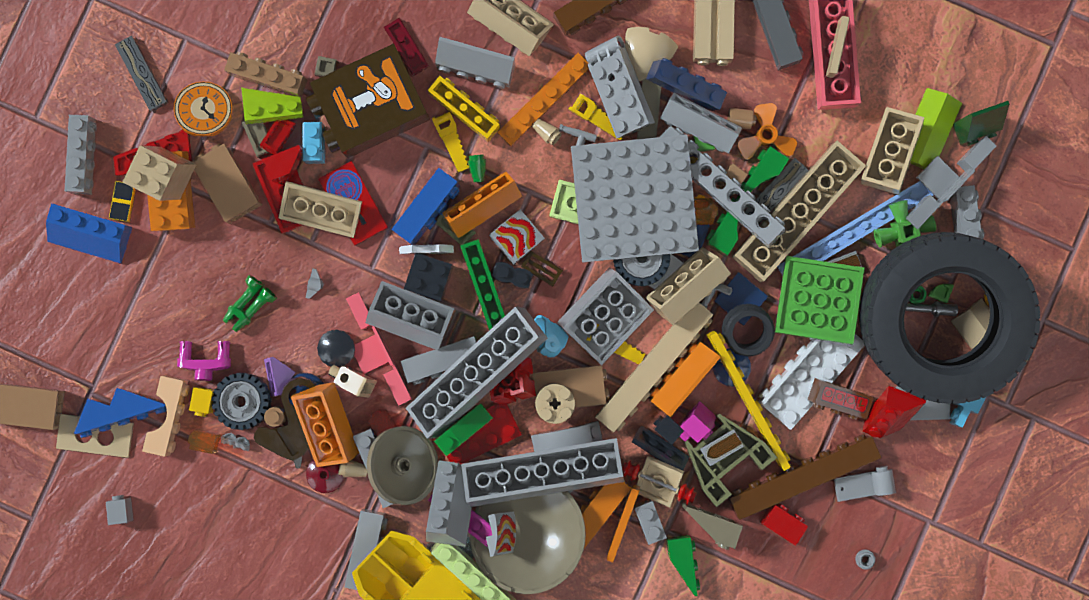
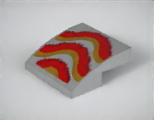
[489,209,545,265]
[486,511,516,557]

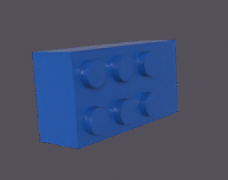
[391,168,460,245]

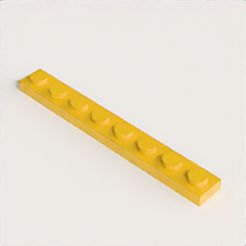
[706,331,791,471]

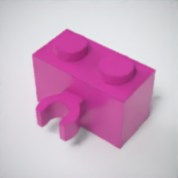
[679,401,716,443]

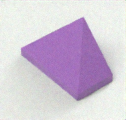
[264,357,295,397]

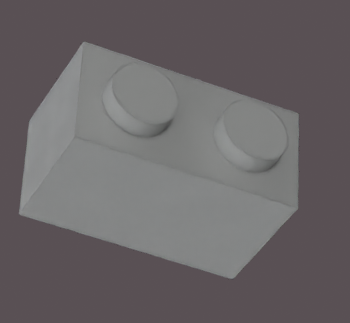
[634,499,667,545]

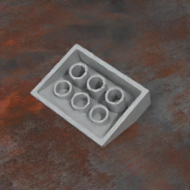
[557,267,654,365]

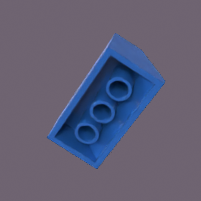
[46,203,132,263]

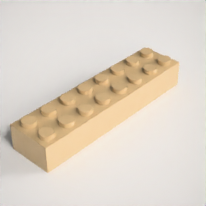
[732,140,866,282]

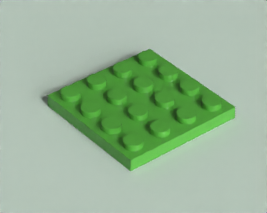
[775,256,864,345]

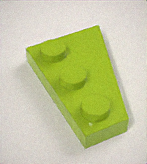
[241,88,303,124]

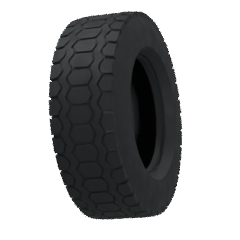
[859,232,1040,404]

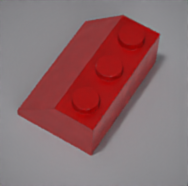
[862,386,926,439]

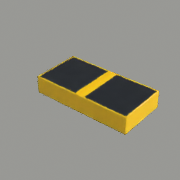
[109,181,136,222]

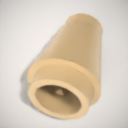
[533,119,561,145]
[339,460,367,477]

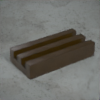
[520,251,563,287]

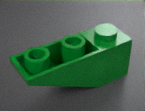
[666,535,700,597]

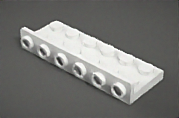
[758,334,865,430]

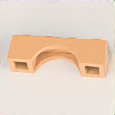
[142,375,189,457]

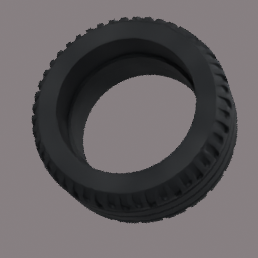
[722,304,775,357]

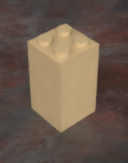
[123,145,196,201]

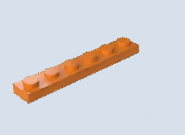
[497,53,589,146]

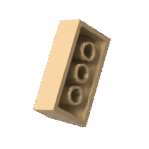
[467,0,554,56]

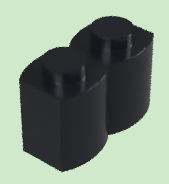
[492,262,533,289]

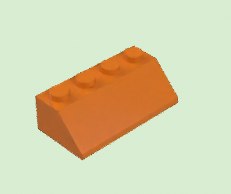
[649,342,721,417]
[291,382,359,467]

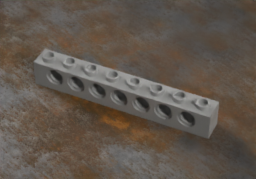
[660,126,785,248]

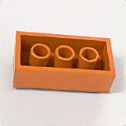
[147,151,195,231]

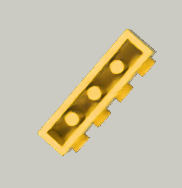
[428,76,500,142]

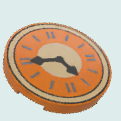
[174,81,233,137]

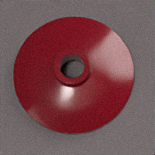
[306,459,344,493]

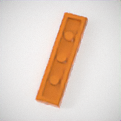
[606,485,640,563]

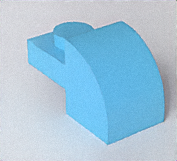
[950,397,986,428]

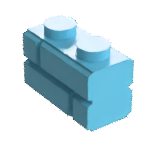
[303,122,325,164]

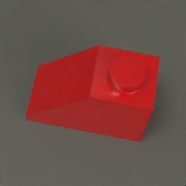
[263,145,303,184]

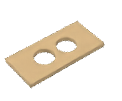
[56,414,134,458]

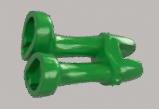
[223,275,277,332]

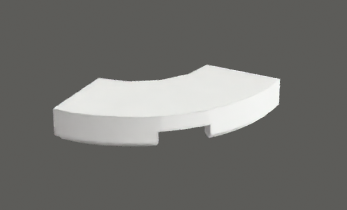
[399,244,454,254]

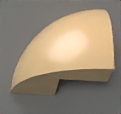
[625,27,678,81]

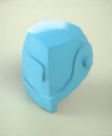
[534,315,569,357]

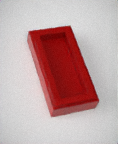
[260,119,296,154]

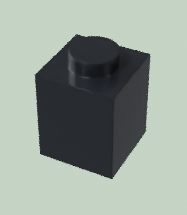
[653,414,684,445]

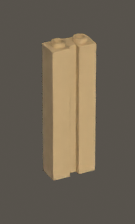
[693,0,735,66]

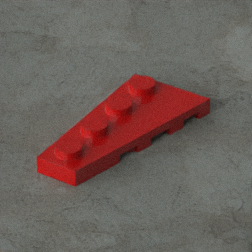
[113,129,193,176]

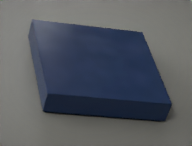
[714,272,768,326]

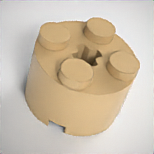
[535,384,575,424]

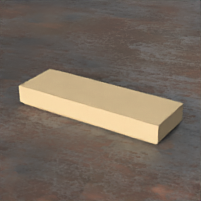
[826,16,850,78]

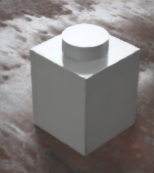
[106,495,133,525]

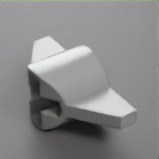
[306,268,324,299]

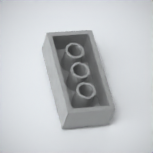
[365,281,454,350]

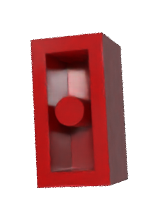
[760,503,808,546]

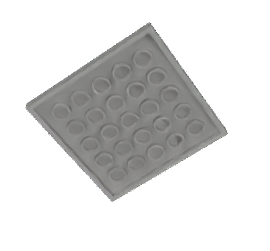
[571,135,699,263]

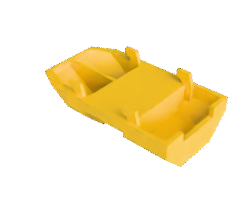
[352,531,481,600]

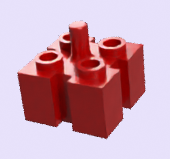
[490,357,536,405]

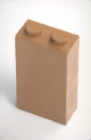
[192,144,263,224]
[533,366,609,409]
[0,383,65,430]

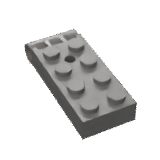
[585,35,655,138]

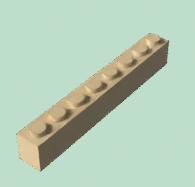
[595,303,713,433]

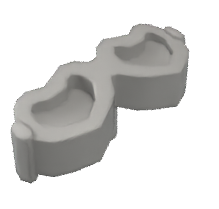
[221,433,250,451]

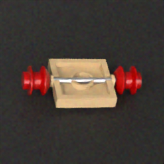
[622,456,697,508]

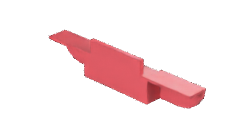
[346,292,411,406]

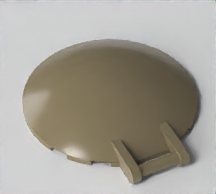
[470,491,586,594]

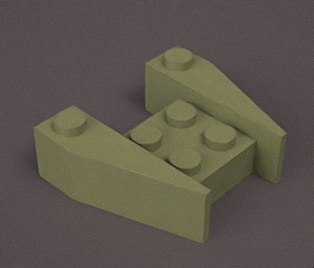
[684,414,777,507]

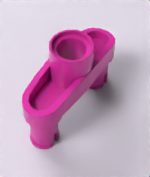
[177,341,231,381]

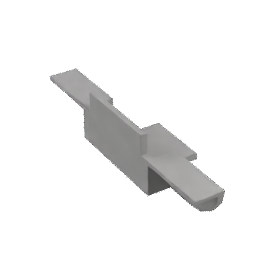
[906,136,996,229]

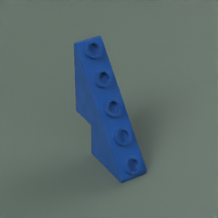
[74,388,167,438]

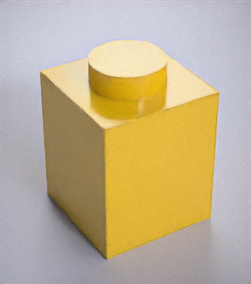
[189,387,214,417]

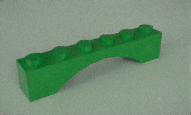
[706,147,789,257]

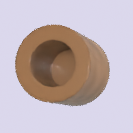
[727,108,756,129]
[264,406,287,427]

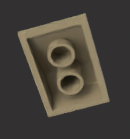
[682,502,743,550]

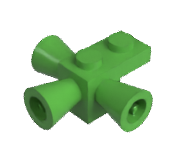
[874,200,936,248]

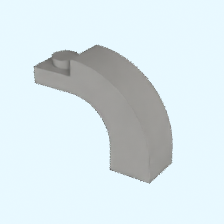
[531,421,602,452]

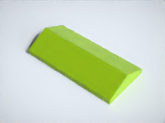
[910,88,962,169]

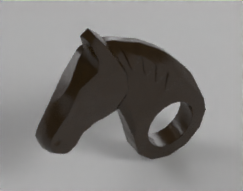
[254,376,317,468]

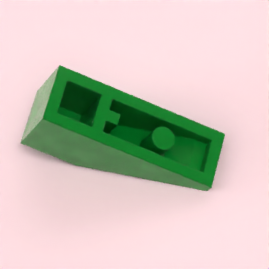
[434,403,493,456]

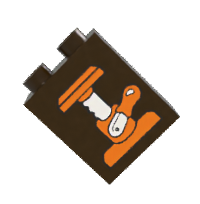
[306,43,430,158]

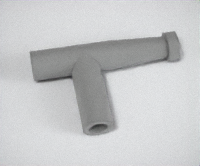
[559,124,597,146]
[700,284,732,308]

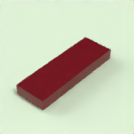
[384,17,429,77]

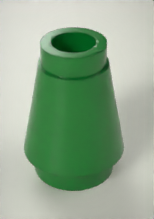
[467,154,486,182]

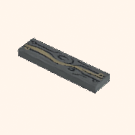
[115,36,168,112]
[744,158,809,225]

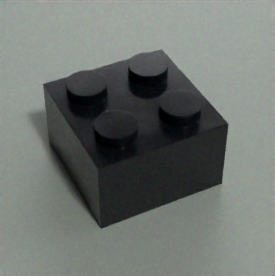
[404,253,454,302]

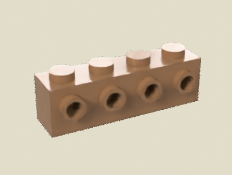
[224,52,307,98]

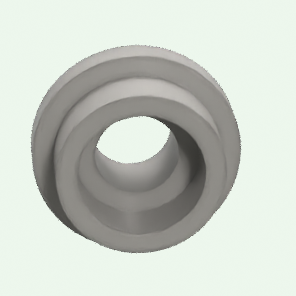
[855,550,875,569]

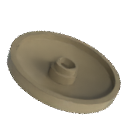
[367,426,438,505]

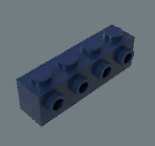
[646,58,727,111]

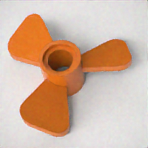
[737,103,797,160]

